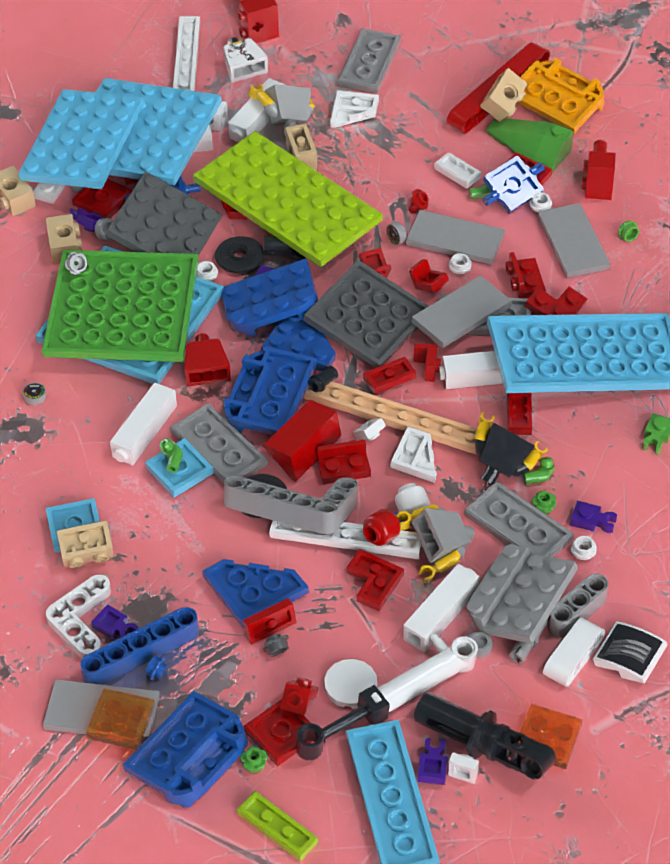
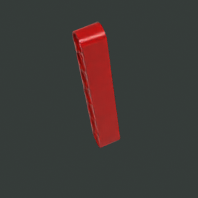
[447,42,550,133]

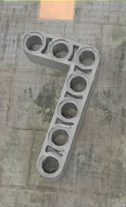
[223,476,358,534]

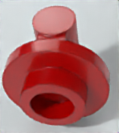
[408,189,429,213]

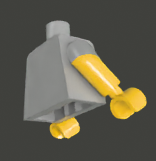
[248,84,315,136]
[397,504,475,584]

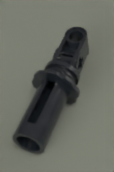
[414,692,556,780]

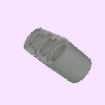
[548,573,609,638]

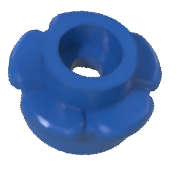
[144,655,168,680]

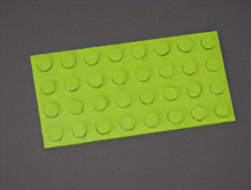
[193,131,383,267]

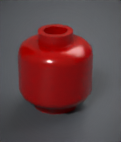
[363,509,400,546]

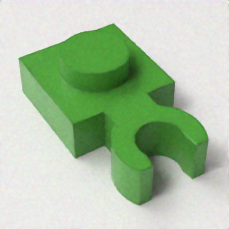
[643,413,670,454]

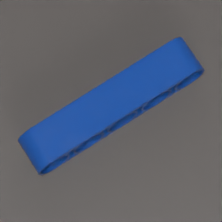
[80,607,199,685]

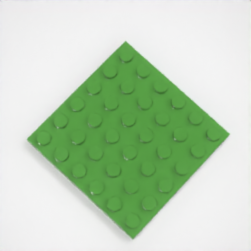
[42,250,199,362]

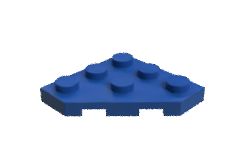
[261,314,336,371]
[202,559,309,629]

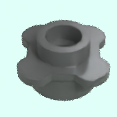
[263,634,289,656]

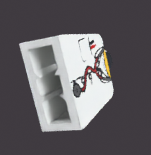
[224,37,268,83]

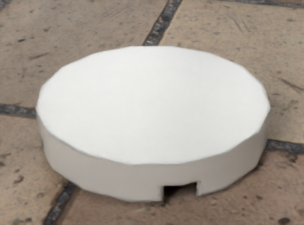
[324,659,377,708]

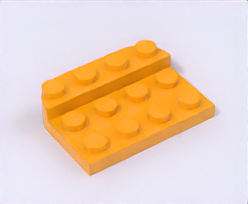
[516,58,605,134]

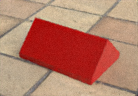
[262,400,342,482]

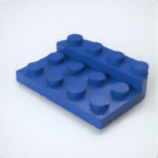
[221,259,318,337]
[224,347,317,435]
[122,691,248,808]

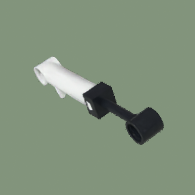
[296,634,478,760]

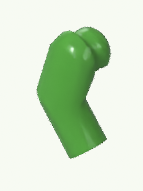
[469,183,491,199]
[159,438,183,473]
[523,457,555,485]

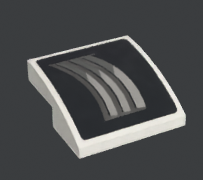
[593,621,667,683]

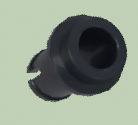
[308,365,338,392]

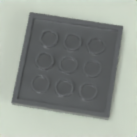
[106,171,223,256]
[303,260,429,368]

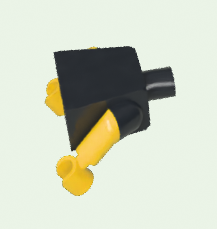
[475,412,548,485]

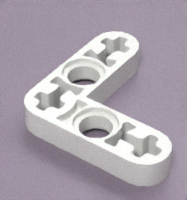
[46,575,111,659]

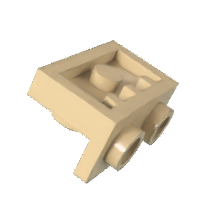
[57,520,114,568]

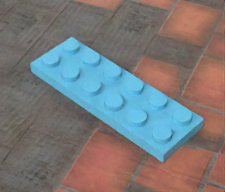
[346,719,440,864]

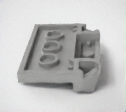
[467,544,578,644]

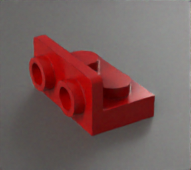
[505,252,546,299]
[317,439,371,485]

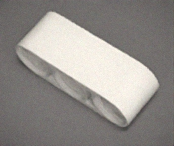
[543,617,605,687]

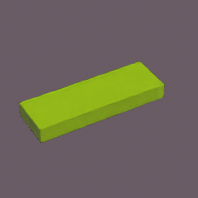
[237,791,318,862]

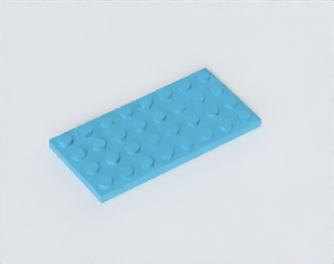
[487,313,670,393]

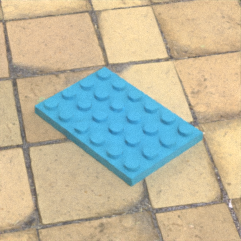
[18,89,144,189]

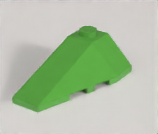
[486,118,573,173]

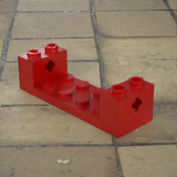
[238,0,279,44]

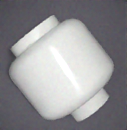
[395,483,431,514]

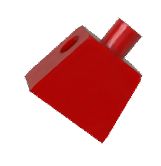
[185,333,231,387]

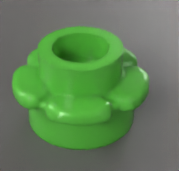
[618,221,639,242]
[532,491,556,514]
[240,746,268,773]

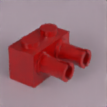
[581,140,616,200]

